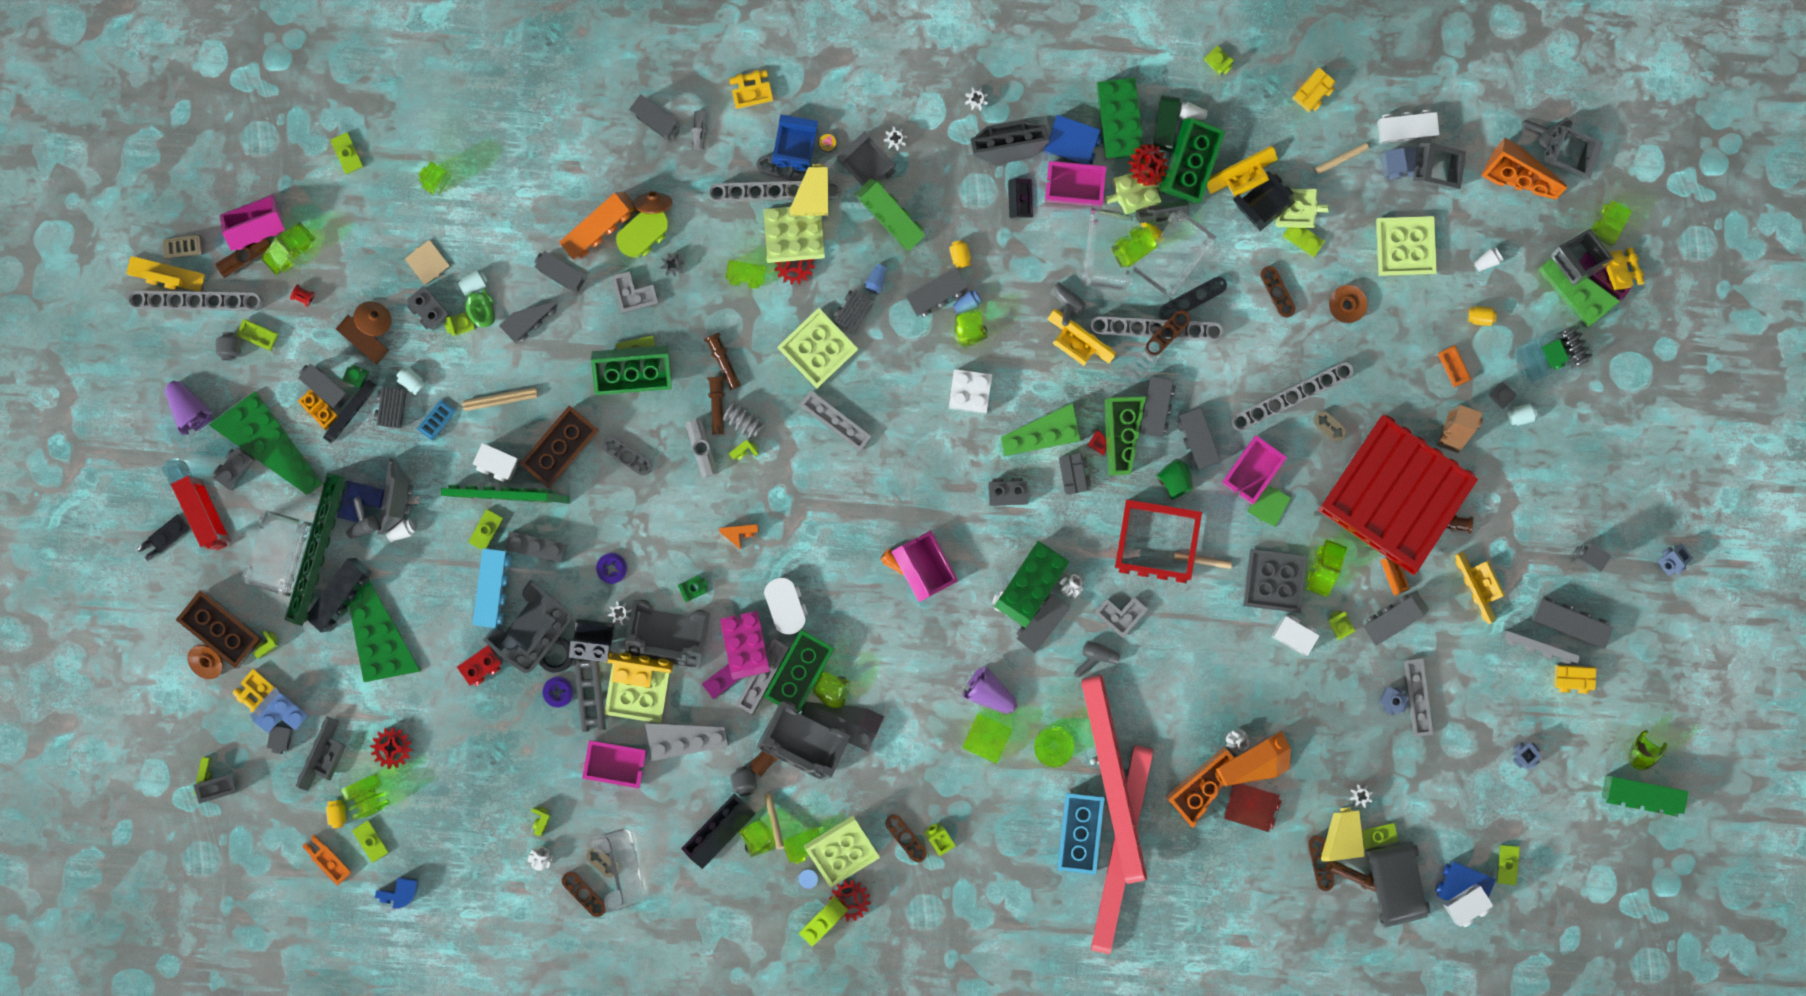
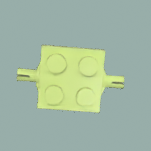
[1105,173,1162,215]
[1275,189,1329,228]

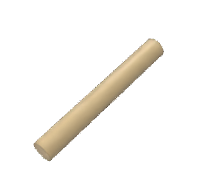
[1315,142,1369,174]
[1174,552,1232,569]
[765,794,784,850]

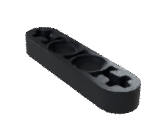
[1159,277,1227,320]
[323,379,377,444]

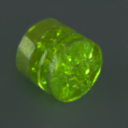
[1034,724,1075,768]
[340,773,390,820]

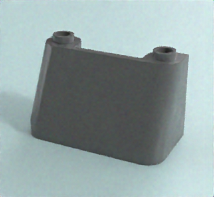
[483,579,572,673]
[625,600,710,669]
[756,701,850,780]
[1366,841,1431,928]

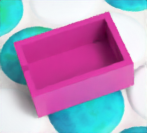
[1045,161,1106,207]
[220,194,285,251]
[1221,435,1287,505]
[892,531,958,602]
[720,611,770,680]
[582,740,647,788]

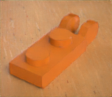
[302,835,352,886]

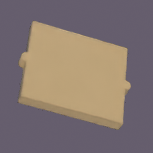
[405,240,450,285]

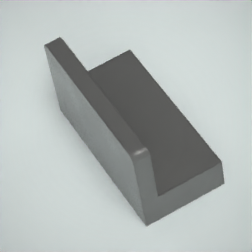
[194,774,237,804]

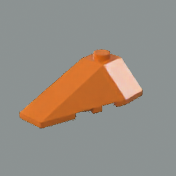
[1481,138,1567,200]
[1216,731,1291,786]

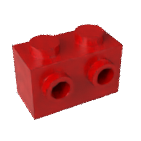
[457,645,503,687]

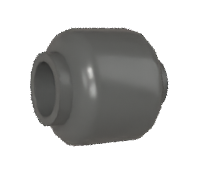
[216,332,241,360]
[730,767,757,796]

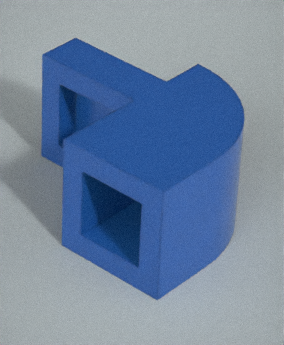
[375,877,419,909]

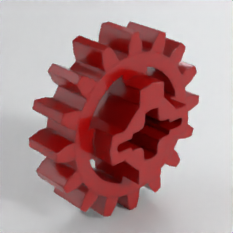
[1128,144,1168,186]
[774,259,815,286]
[370,727,413,769]
[829,880,871,922]

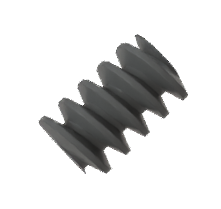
[1557,326,1592,369]

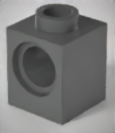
[267,725,293,754]

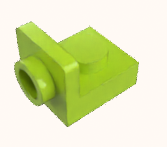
[1203,45,1234,76]
[444,312,476,337]
[728,439,759,460]
[1327,610,1356,641]
[253,630,279,659]
[531,806,552,837]
[924,822,955,856]

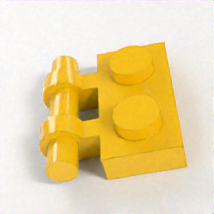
[729,69,773,109]
[1606,247,1645,290]
[233,669,275,713]

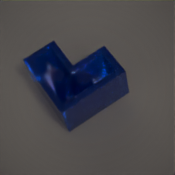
[337,480,384,522]

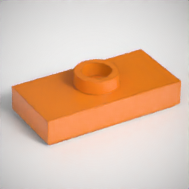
[1437,345,1472,388]
[1381,557,1410,596]

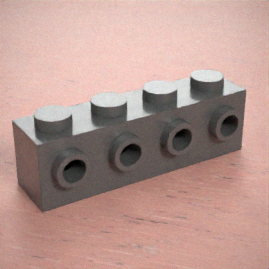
[1531,597,1614,649]

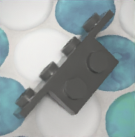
[296,716,346,791]

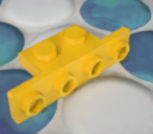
[1207,146,1278,197]
[126,256,205,292]
[1048,309,1116,366]
[1455,551,1505,624]
[606,651,674,688]

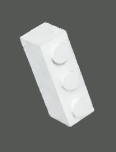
[1378,110,1440,144]

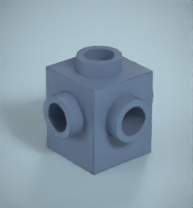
[1658,543,1693,576]
[1377,686,1409,716]
[1512,741,1542,769]

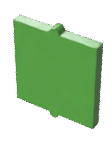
[1247,485,1291,527]

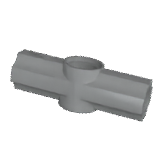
[685,418,718,478]

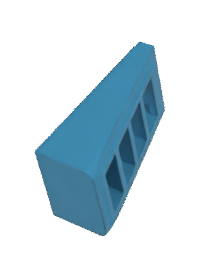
[417,399,456,441]

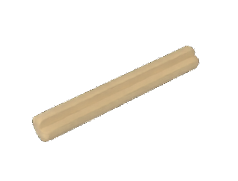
[462,388,538,411]

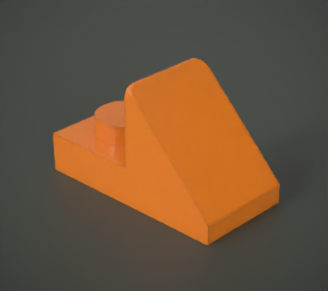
[719,524,759,550]

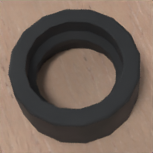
[539,637,573,673]

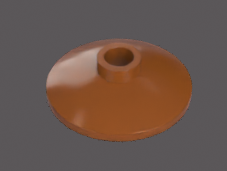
[634,191,672,214]
[1329,285,1367,323]
[353,301,391,336]
[187,645,223,679]

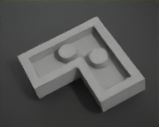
[611,271,659,314]
[1094,597,1148,638]

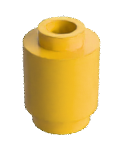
[949,240,972,269]
[1468,305,1497,326]
[326,800,347,828]

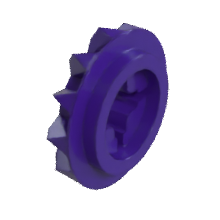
[596,553,627,584]
[542,677,573,708]

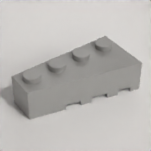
[645,723,729,761]

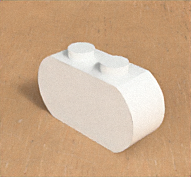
[764,578,808,634]

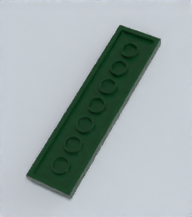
[285,473,346,626]

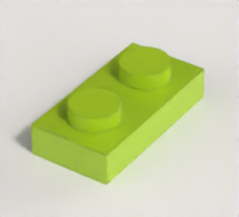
[1282,227,1325,258]

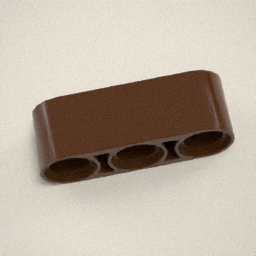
[1145,310,1190,357]
[335,315,390,365]

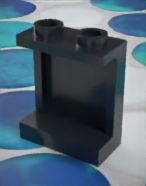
[1233,170,1295,231]
[569,619,615,662]

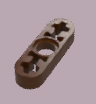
[1260,266,1296,318]
[885,814,927,862]
[1308,835,1334,891]
[562,872,607,917]

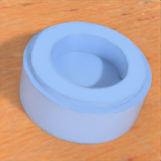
[799,869,818,889]

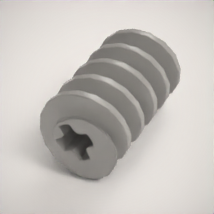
[723,400,766,439]

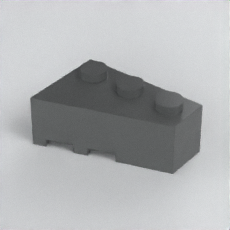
[1364,591,1429,646]

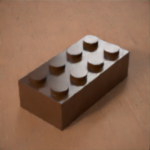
[519,405,600,489]
[176,590,263,668]

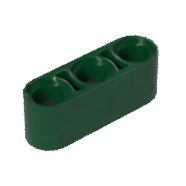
[1153,95,1180,152]

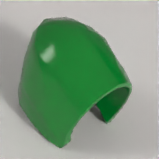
[1156,459,1194,500]

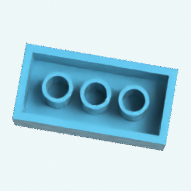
[472,548,512,628]
[1057,792,1104,875]

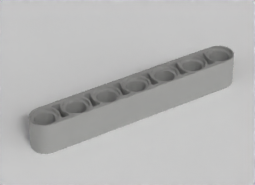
[709,180,841,203]
[128,291,263,311]
[1090,316,1223,341]
[1231,362,1353,431]

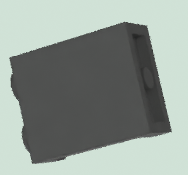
[837,131,896,186]

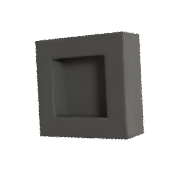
[1489,382,1517,409]

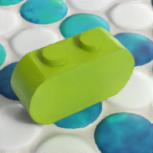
[616,212,669,258]
[798,896,848,947]

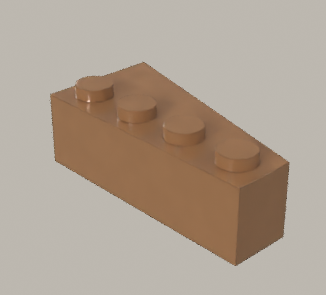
[1437,405,1484,453]

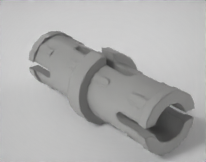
[691,111,707,150]

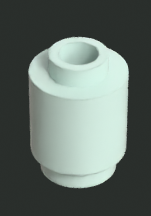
[458,270,488,296]
[397,367,425,395]
[1508,403,1538,426]

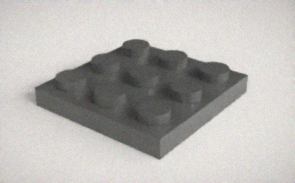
[1243,549,1308,613]

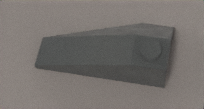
[801,702,885,752]

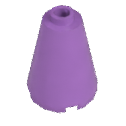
[165,381,213,435]
[962,665,1017,715]

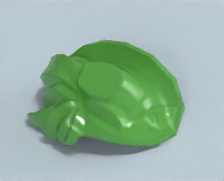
[466,289,495,328]

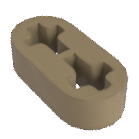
[1314,411,1346,442]
[586,847,619,877]

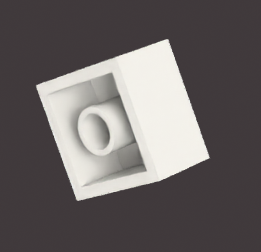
[948,369,992,414]
[473,443,521,483]
[1271,615,1319,656]
[1443,884,1493,927]

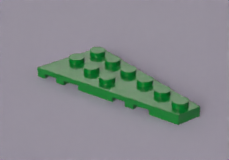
[209,391,323,495]
[441,485,570,504]
[349,580,421,682]

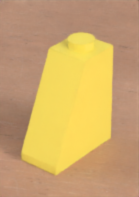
[789,164,828,216]
[1321,807,1365,861]

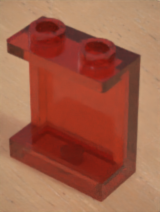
[1223,784,1282,832]

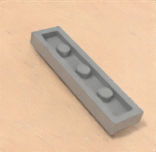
[799,390,872,451]
[1502,631,1580,666]
[736,638,790,715]
[1403,658,1433,737]

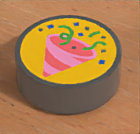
[818,133,837,153]

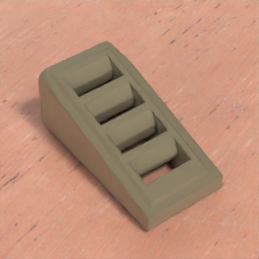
[163,235,203,259]

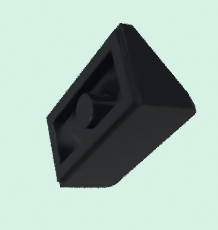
[1008,179,1033,218]

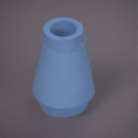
[865,264,887,294]
[953,289,982,314]

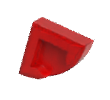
[1087,429,1106,456]

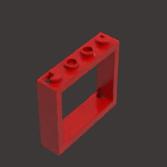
[171,476,231,551]
[1115,499,1203,584]

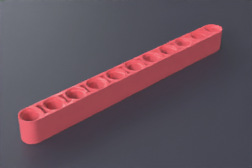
[1082,675,1147,884]
[1091,745,1153,954]

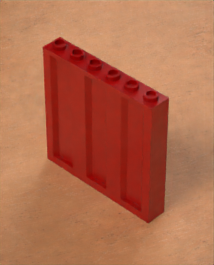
[1318,414,1478,575]

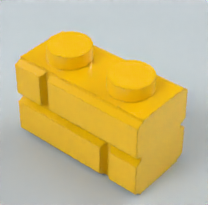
[1292,67,1335,113]
[1554,665,1596,694]

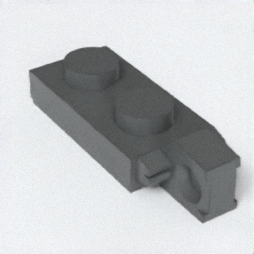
[1135,200,1189,226]

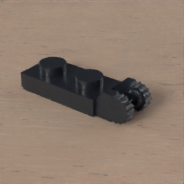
[137,514,190,561]

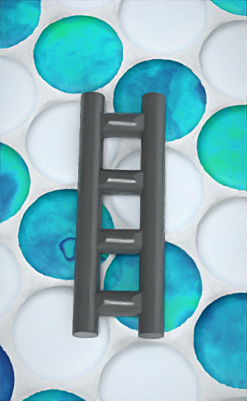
[574,658,606,732]

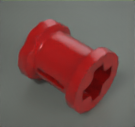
[290,284,315,308]

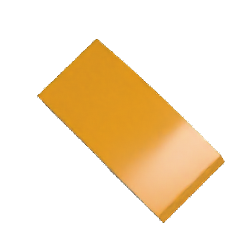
[298,389,339,431]

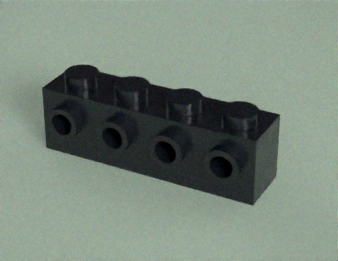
[307,558,372,633]
[681,793,756,869]

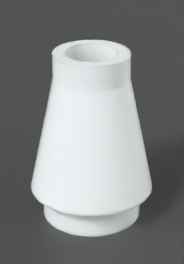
[1178,101,1207,121]
[1474,247,1503,272]
[386,519,416,542]

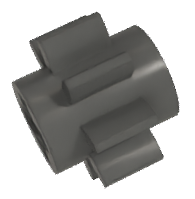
[660,253,684,277]

